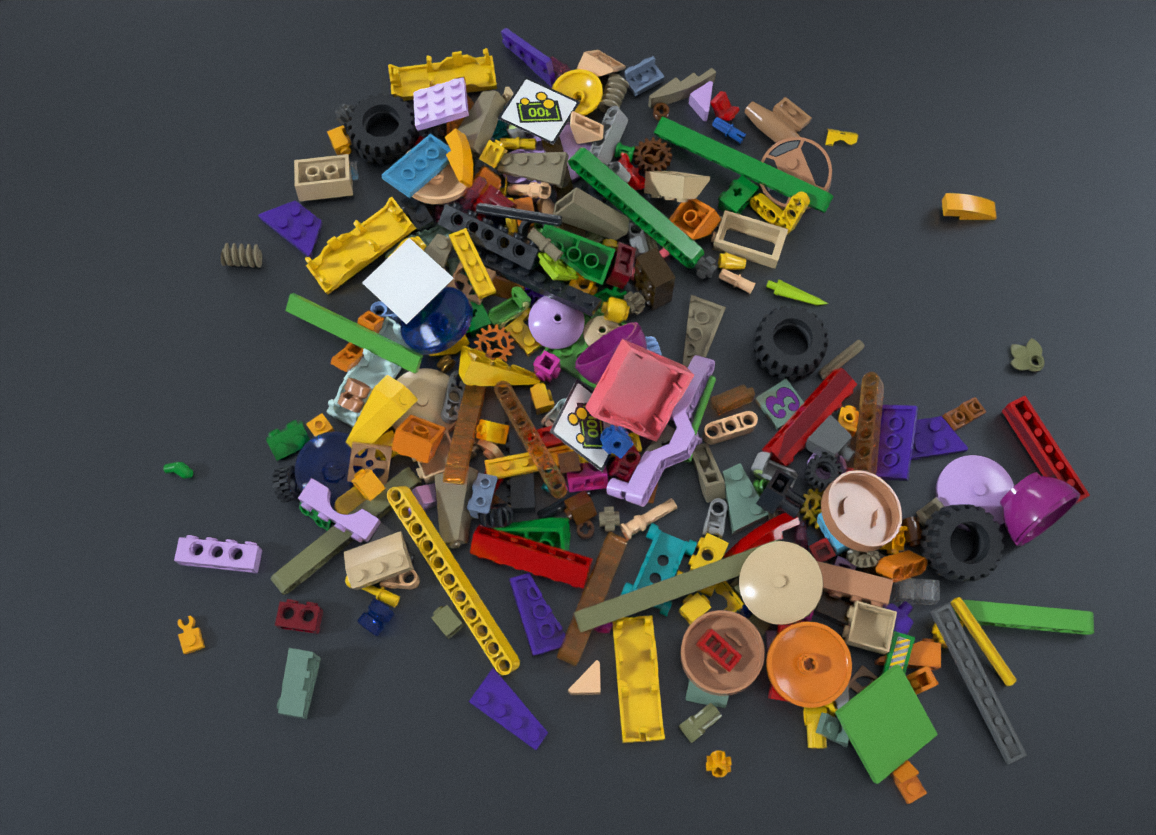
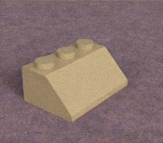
[294,154,353,201]
[644,171,710,202]
[344,531,414,590]

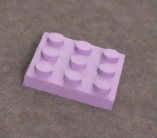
[413,77,469,131]

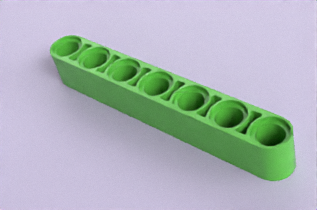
[953,600,1094,635]

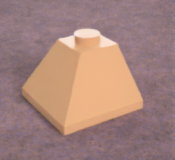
[577,49,626,77]

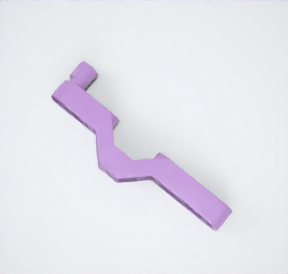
[607,355,715,507]

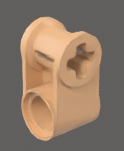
[379,570,420,590]

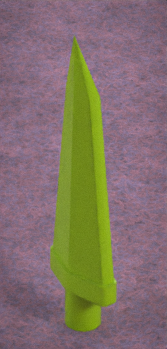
[766,280,829,305]

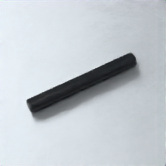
[476,203,562,227]

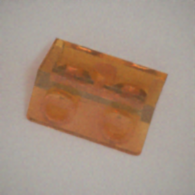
[711,384,755,415]

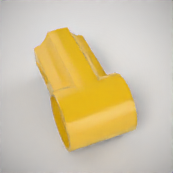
[803,706,827,749]

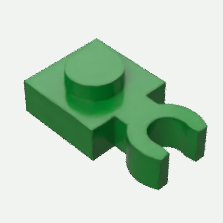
[593,287,627,310]

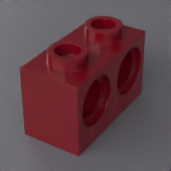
[606,242,636,289]
[275,599,323,634]

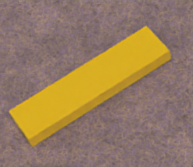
[449,228,496,300]

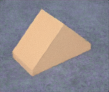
[570,111,604,144]
[568,660,600,695]

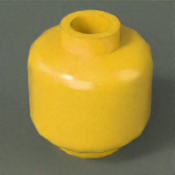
[601,297,630,323]

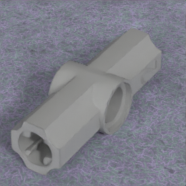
[622,212,649,259]

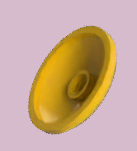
[552,69,603,116]

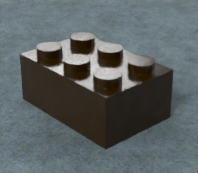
[633,248,676,311]

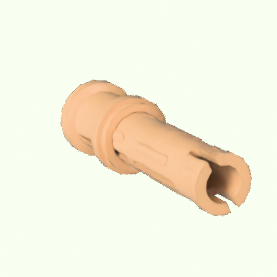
[507,182,551,199]
[620,498,677,540]

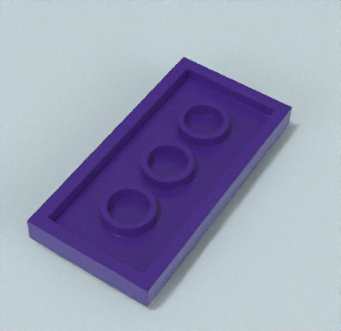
[868,405,918,481]

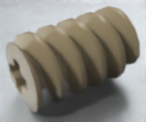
[598,74,629,113]
[221,243,263,268]

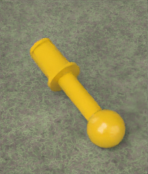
[345,576,400,608]

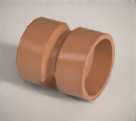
[337,378,371,413]

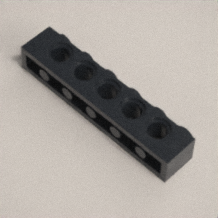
[438,202,544,270]

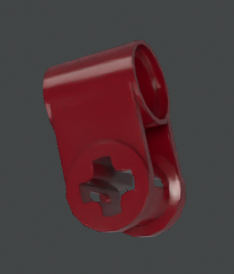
[608,444,640,482]

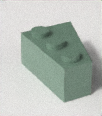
[722,463,769,537]
[277,648,321,719]

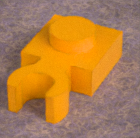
[178,615,205,655]

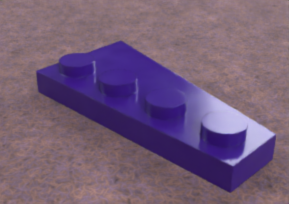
[501,28,556,88]
[509,573,572,656]
[469,668,548,750]

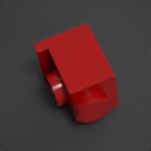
[808,537,836,562]

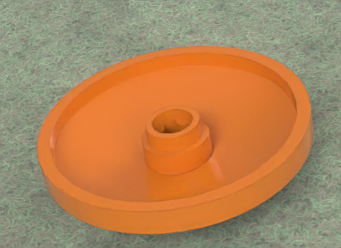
[766,622,852,708]

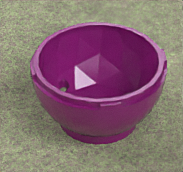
[575,322,647,385]
[1000,472,1081,546]

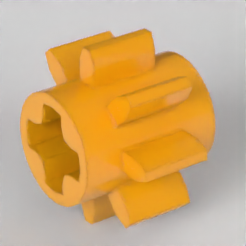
[706,750,732,777]

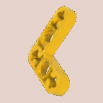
[750,191,810,234]

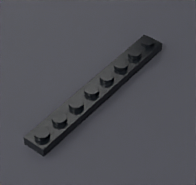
[474,244,602,316]

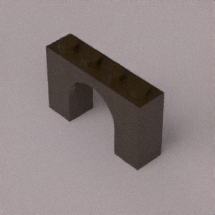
[813,550,886,628]

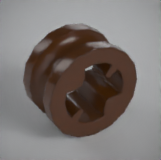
[653,103,669,121]
[577,520,594,539]

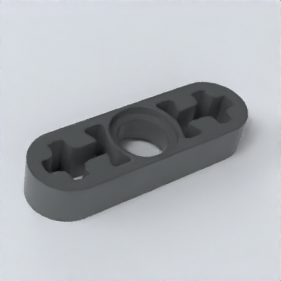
[441,370,466,424]

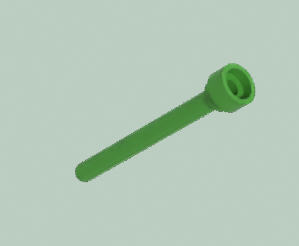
[683,376,716,463]

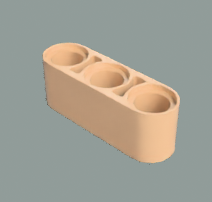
[702,411,758,445]

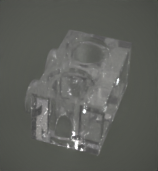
[893,578,940,605]

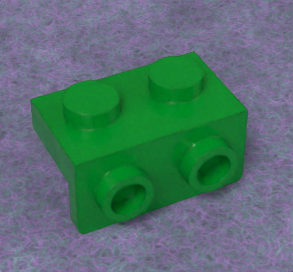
[266,420,312,461]

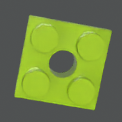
[537,252,579,281]

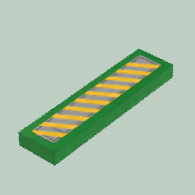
[882,631,915,675]

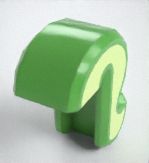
[487,287,531,329]

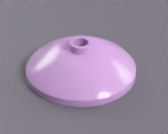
[528,296,585,349]

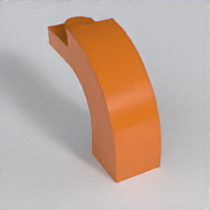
[331,310,384,372]

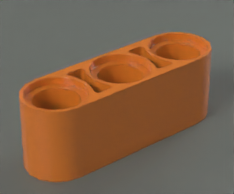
[876,550,928,582]

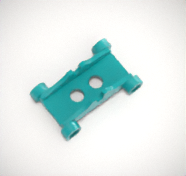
[621,523,698,616]

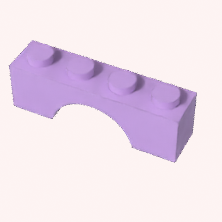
[298,478,381,543]

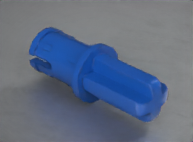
[712,117,747,144]

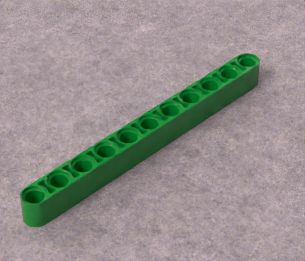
[654,117,834,213]

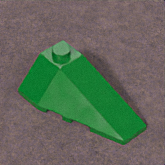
[541,225,616,285]
[494,518,571,551]

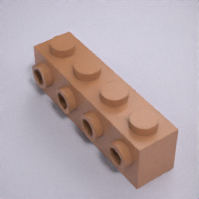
[816,561,893,608]

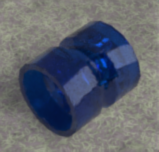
[357,598,395,637]

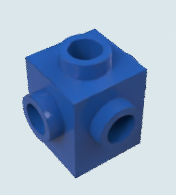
[600,425,633,459]

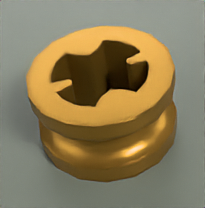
[437,355,456,373]

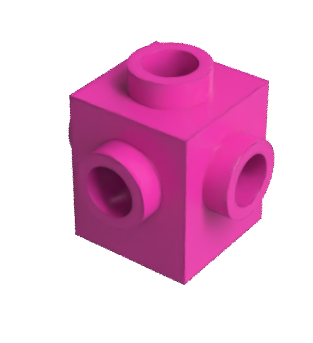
[533,350,561,382]

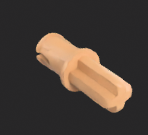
[719,269,756,294]

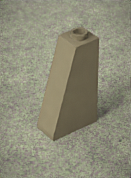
[458,90,506,157]
[553,187,629,240]
[434,466,478,549]

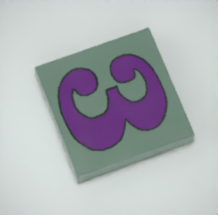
[755,379,804,430]

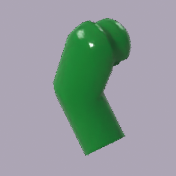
[163,462,194,479]

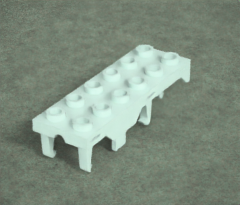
[326,317,420,428]

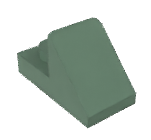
[815,713,850,747]

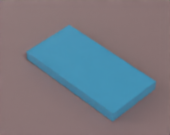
[382,133,451,198]

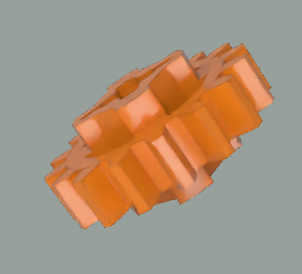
[474,324,514,362]

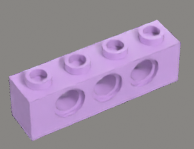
[174,535,262,573]

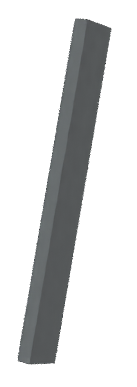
[930,602,1027,764]

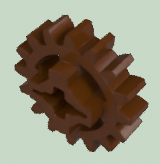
[633,137,672,174]

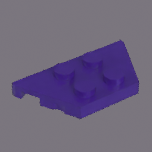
[258,200,323,258]
[911,416,968,460]

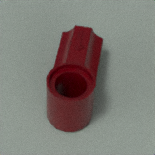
[480,184,517,209]

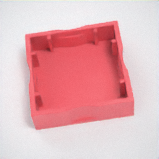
[585,339,694,442]

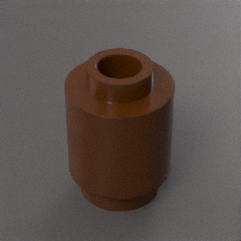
[901,517,924,548]

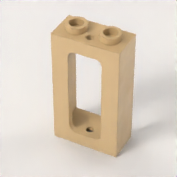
[711,210,788,269]

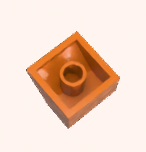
[669,199,721,240]
[391,414,446,463]

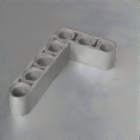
[587,106,631,184]

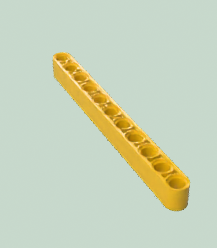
[387,486,520,675]

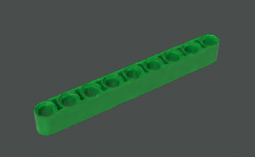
[568,147,704,268]

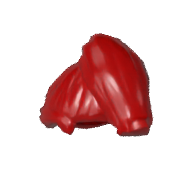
[618,152,645,190]

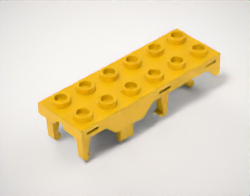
[388,48,497,101]
[305,197,416,295]
[612,615,665,744]

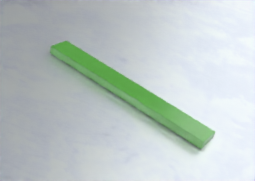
[286,293,423,374]

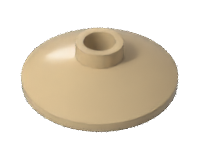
[583,316,619,346]

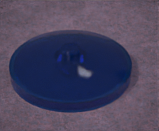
[400,287,473,354]
[295,432,374,510]

